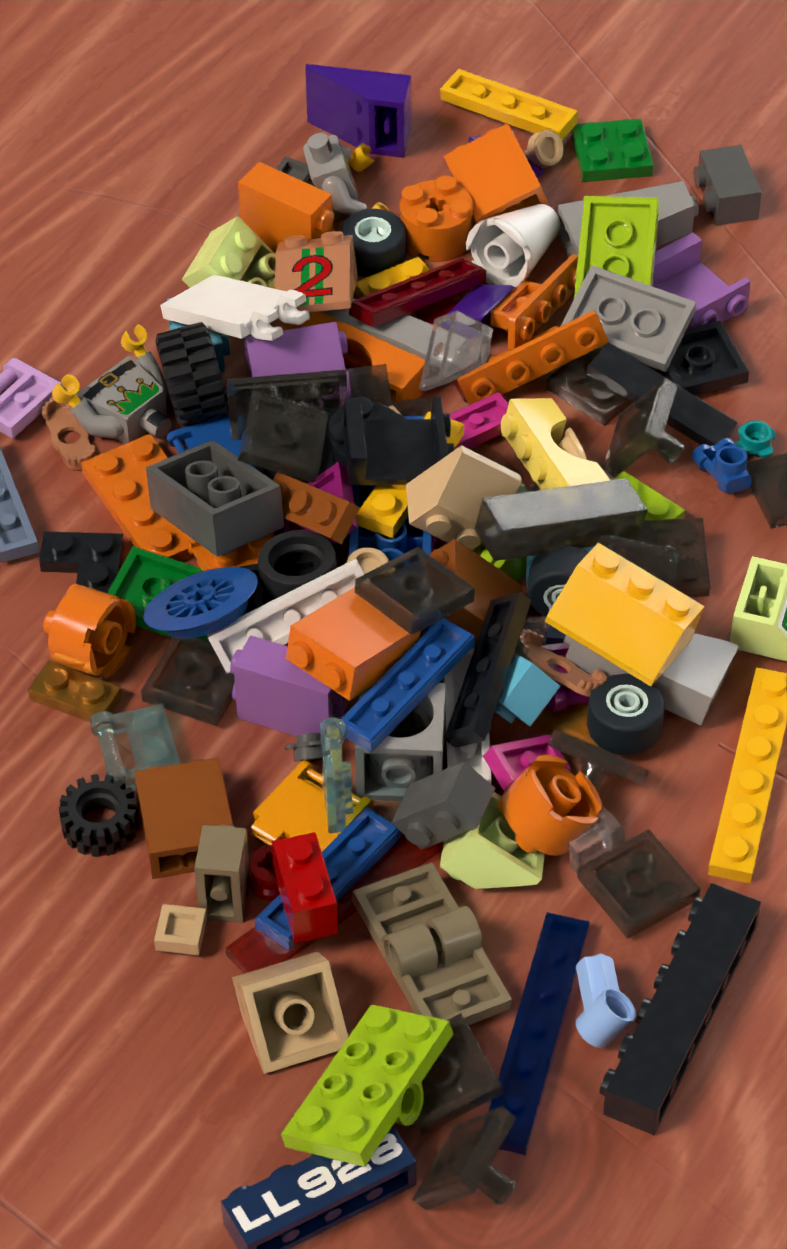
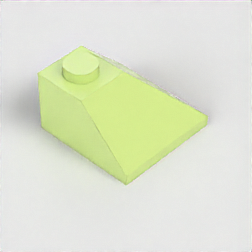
[440,792,545,889]

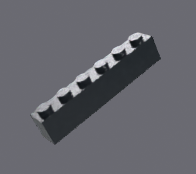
[599,883,761,1136]

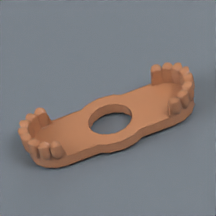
[42,397,96,470]
[515,629,608,697]

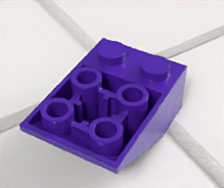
[305,64,412,158]

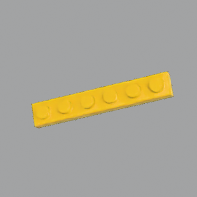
[708,667,787,884]

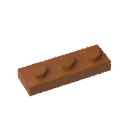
[273,472,360,545]

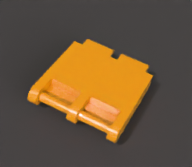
[251,760,374,852]

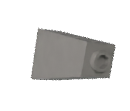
[558,181,698,258]
[564,633,739,726]

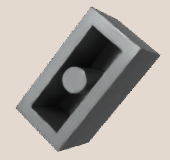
[693,145,762,226]
[391,761,495,849]

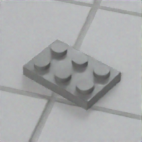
[561,265,696,372]

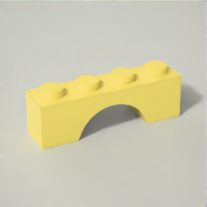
[501,398,613,519]

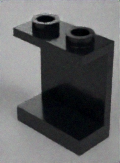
[342,397,454,485]

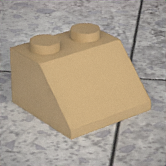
[406,445,521,550]
[232,952,348,1074]

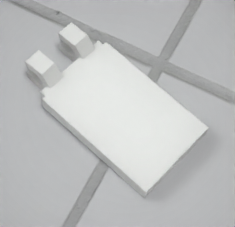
[160,274,310,341]

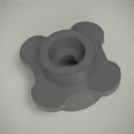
[285,733,335,762]

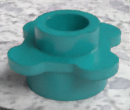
[735,420,776,458]

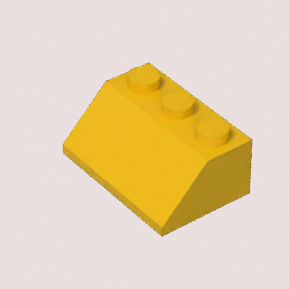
[545,543,705,686]

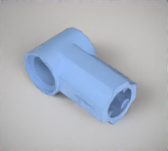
[576,953,636,1048]

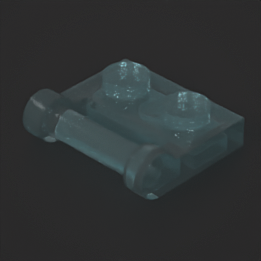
[90,703,180,789]
[320,717,353,833]

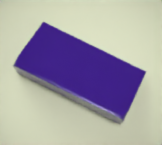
[442,284,514,339]

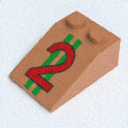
[275,231,358,312]

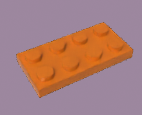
[81,434,195,562]

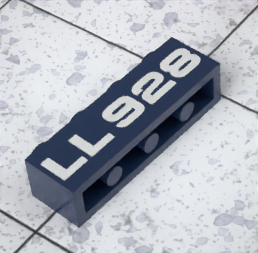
[221,1126,416,1249]

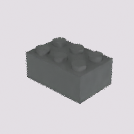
[146,440,284,557]

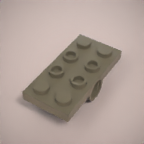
[352,862,512,1031]

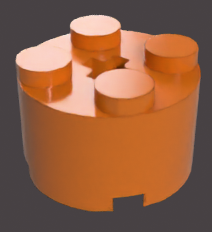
[400,175,473,262]
[43,583,136,677]
[497,755,602,856]

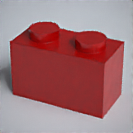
[272,832,338,943]

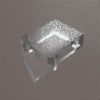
[568,807,626,878]

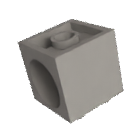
[355,683,446,801]

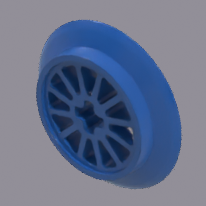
[144,567,258,639]

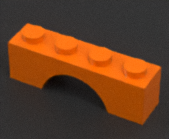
[279,311,428,415]

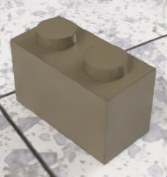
[194,825,250,923]

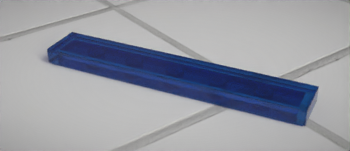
[481,912,590,1155]

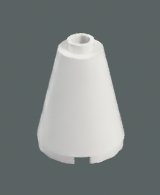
[466,204,561,287]

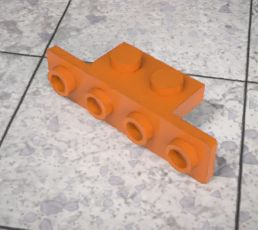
[490,254,578,350]
[457,311,608,405]

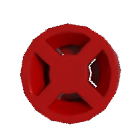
[249,845,280,901]

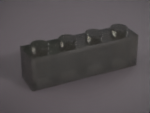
[475,478,648,561]

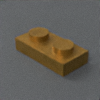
[28,660,122,727]

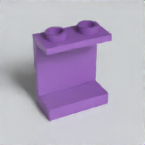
[652,232,751,329]

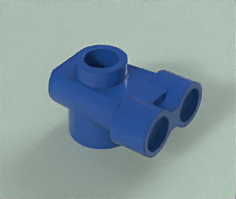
[692,438,752,494]

